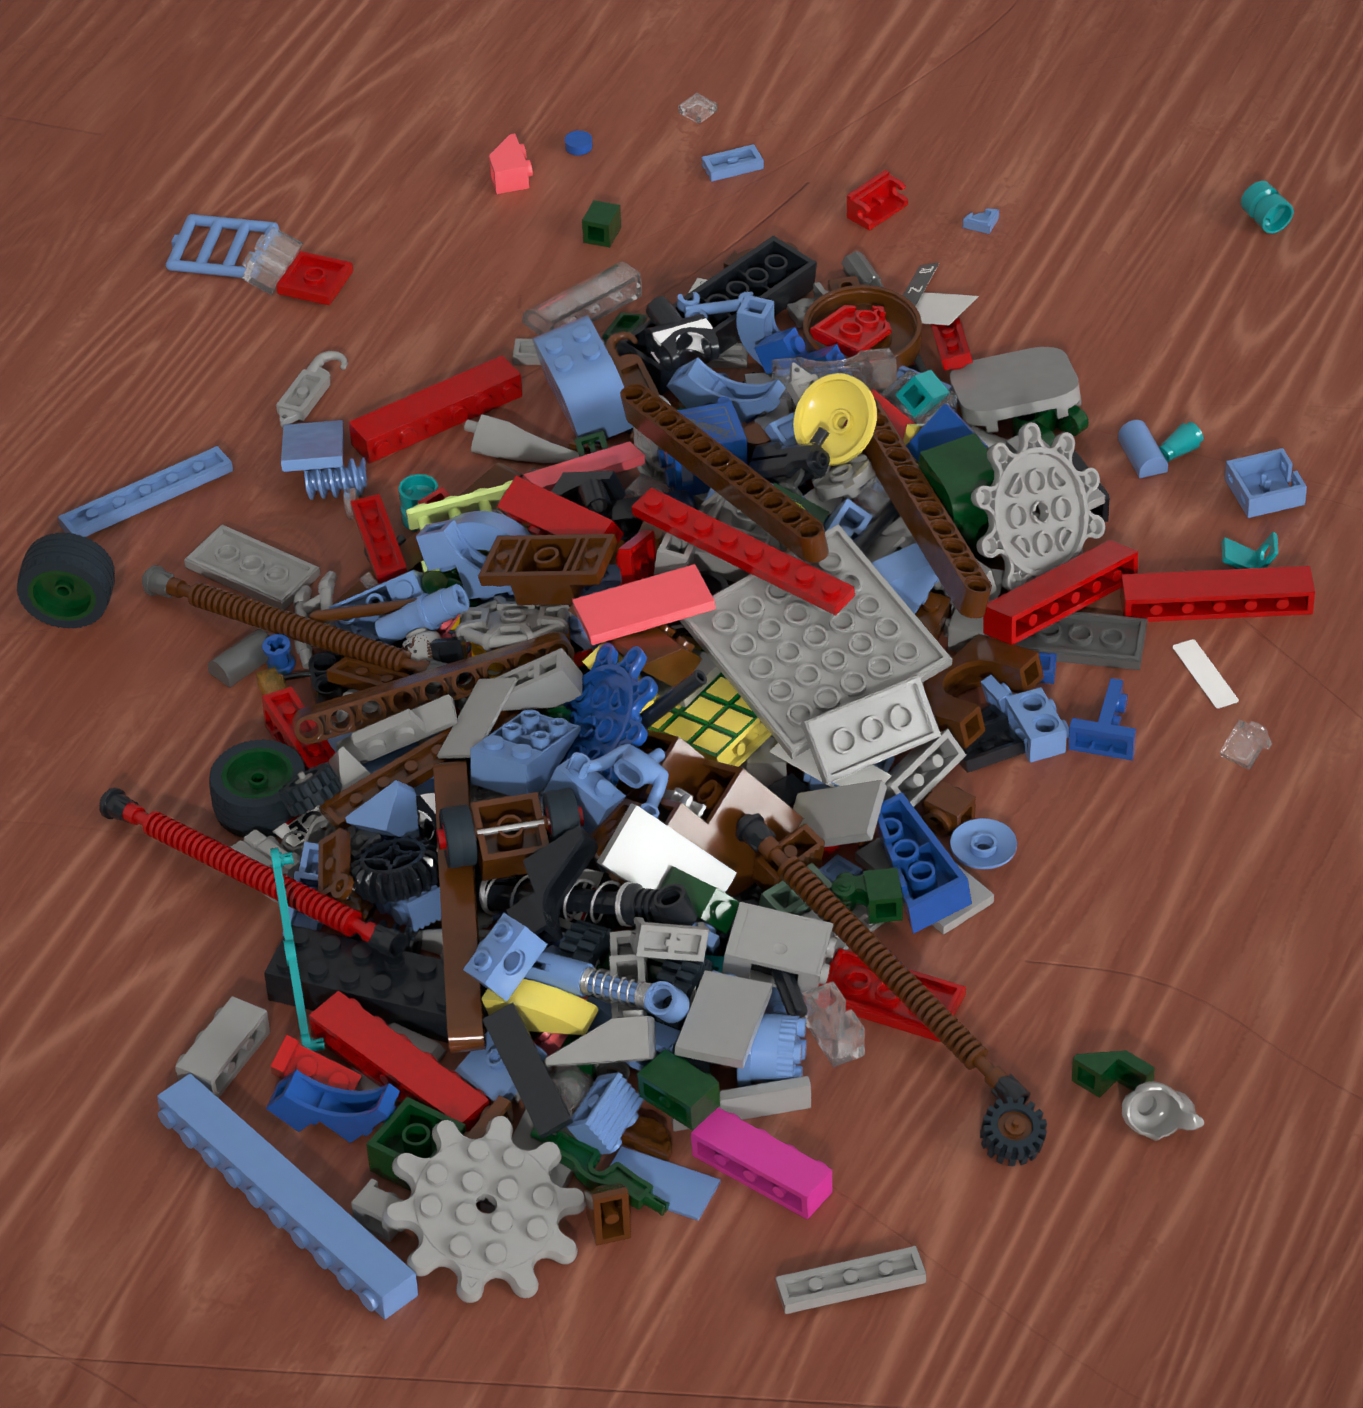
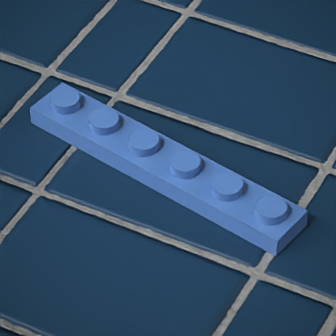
[58,446,233,537]

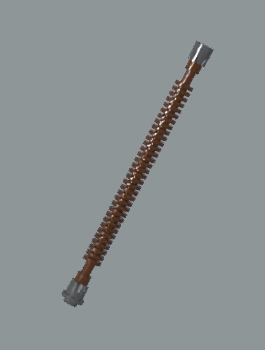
[142,565,460,688]

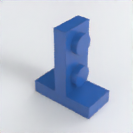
[1068,678,1136,760]

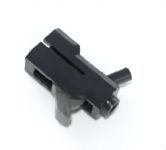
[749,427,830,496]

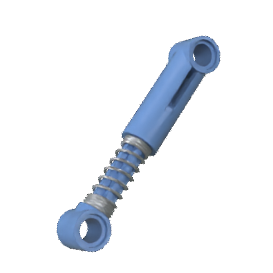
[476,938,690,1023]

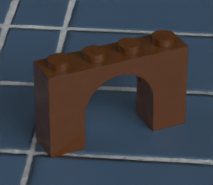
[923,634,1044,749]

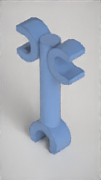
[677,292,753,319]

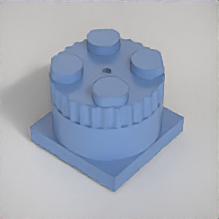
[737,1013,807,1088]

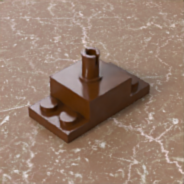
[478,534,618,606]

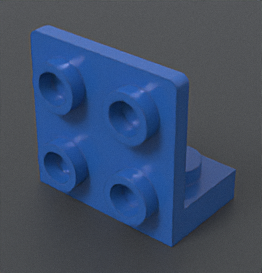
[906,404,988,462]

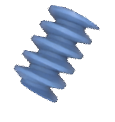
[304,457,367,500]

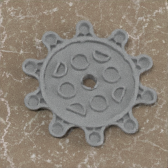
[971,422,1105,592]
[382,1116,586,1303]

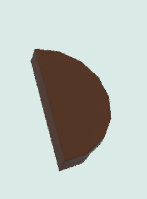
[621,1116,672,1162]

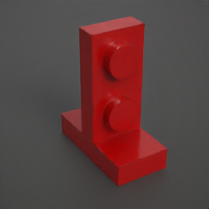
[270,1035,362,1091]

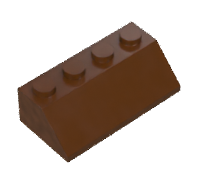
[568,604,702,687]

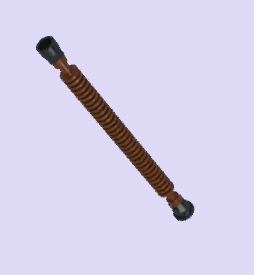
[735,813,1031,1105]

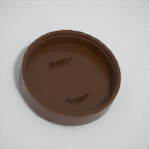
[803,285,922,382]

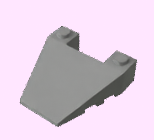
[654,492,787,582]

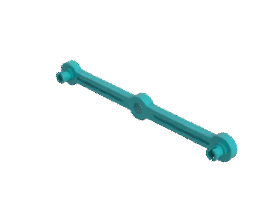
[270,847,325,1052]

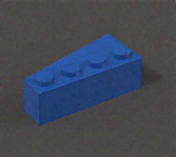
[876,792,972,934]

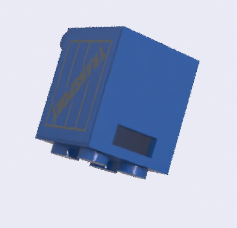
[657,397,747,496]

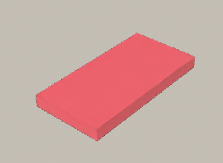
[572,564,716,645]

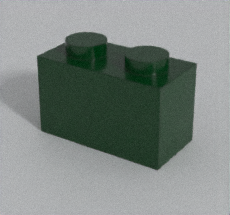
[637,1048,720,1131]

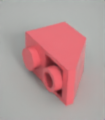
[489,133,533,194]

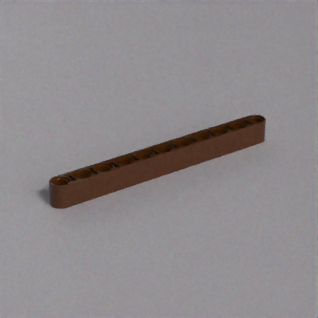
[620,383,829,563]
[847,398,992,619]
[433,760,486,1053]

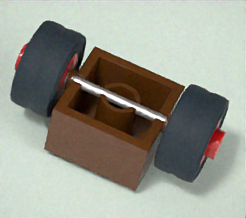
[436,788,584,881]

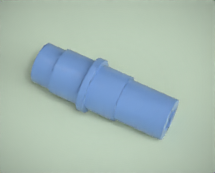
[375,584,469,645]

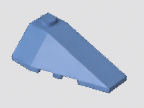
[872,543,940,614]

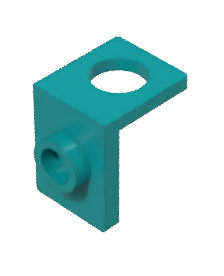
[1221,532,1278,569]

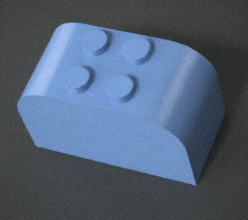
[532,315,633,443]

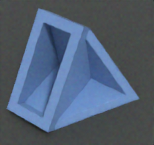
[345,780,419,839]

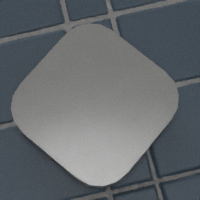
[950,347,1081,433]

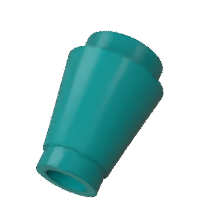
[1159,422,1204,462]

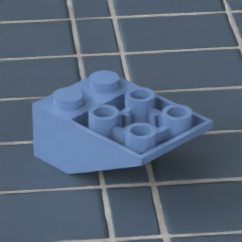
[328,570,439,642]
[470,710,581,796]

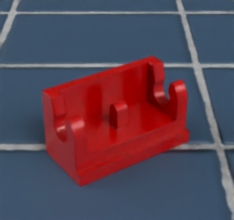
[847,170,908,231]

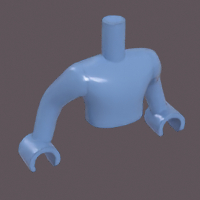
[566,744,669,819]

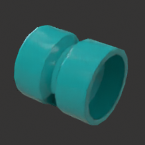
[1241,181,1294,234]
[398,474,438,532]

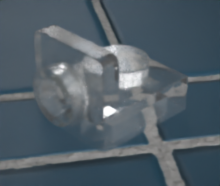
[1220,719,1272,770]

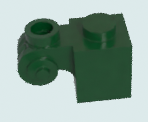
[831,868,903,924]

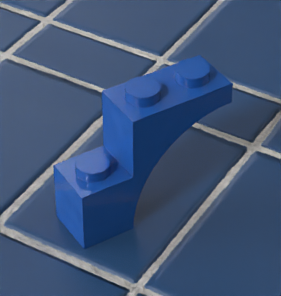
[754,327,852,379]
[266,1069,400,1143]

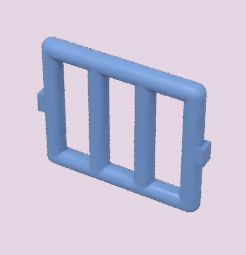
[166,214,279,279]

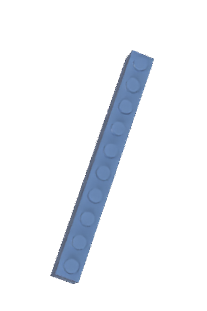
[157,1073,418,1319]

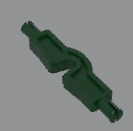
[530,1128,670,1216]

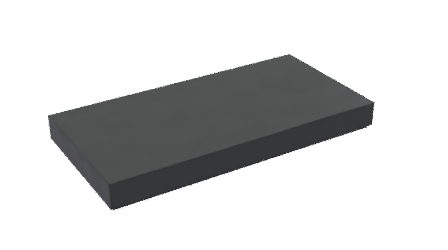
[1015,611,1148,670]

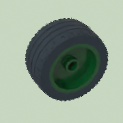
[17,532,115,628]
[209,739,307,838]

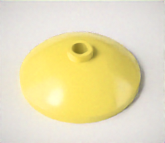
[793,373,877,466]

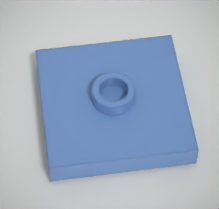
[455,1031,548,1102]

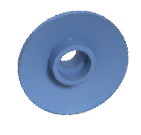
[950,818,1017,869]

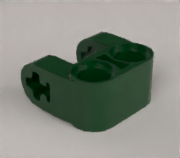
[1012,405,1089,447]

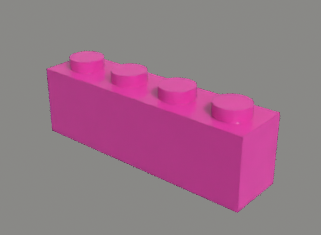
[691,1107,832,1220]

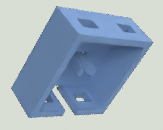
[1225,448,1307,518]

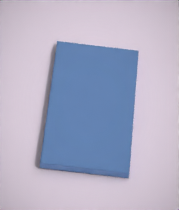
[610,1146,721,1221]

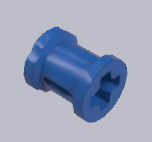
[262,634,295,676]

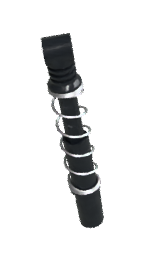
[435,859,697,926]

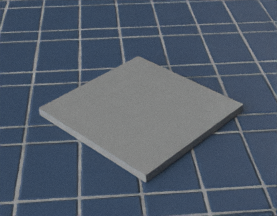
[680,524,952,759]

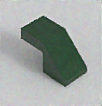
[1072,1050,1155,1098]

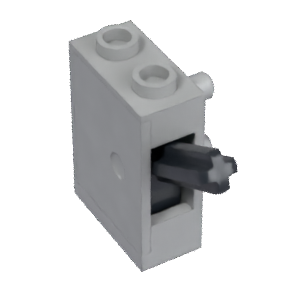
[722,902,837,1018]

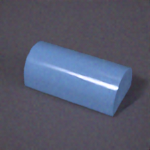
[1118,420,1168,478]

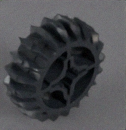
[350,835,439,905]

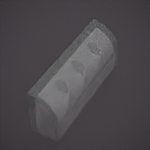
[522,262,642,335]

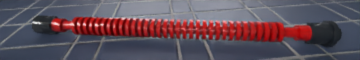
[99,787,407,959]

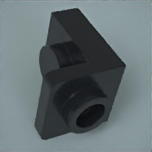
[430,636,471,682]

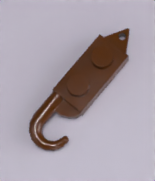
[605,331,660,395]

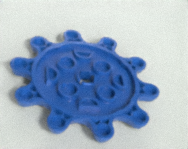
[538,643,658,807]

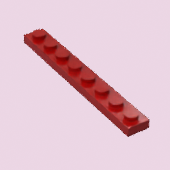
[631,487,855,616]

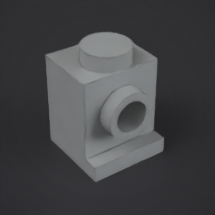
[351,1179,404,1242]

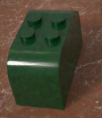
[919,433,1000,562]

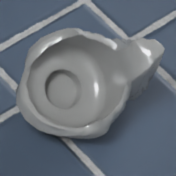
[1122,1081,1204,1141]

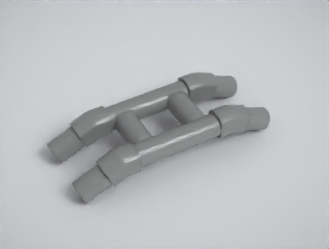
[293,571,337,669]

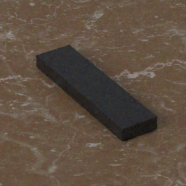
[482,1002,573,1139]

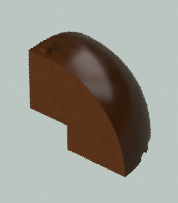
[607,729,804,897]

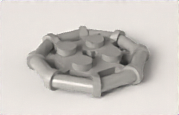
[455,595,572,651]

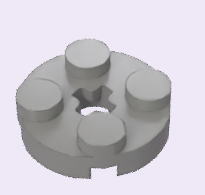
[812,453,876,502]

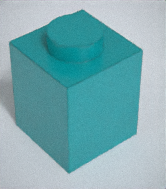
[895,370,950,418]

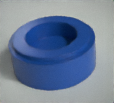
[565,131,593,155]

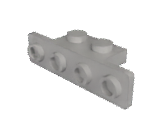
[336,694,458,765]

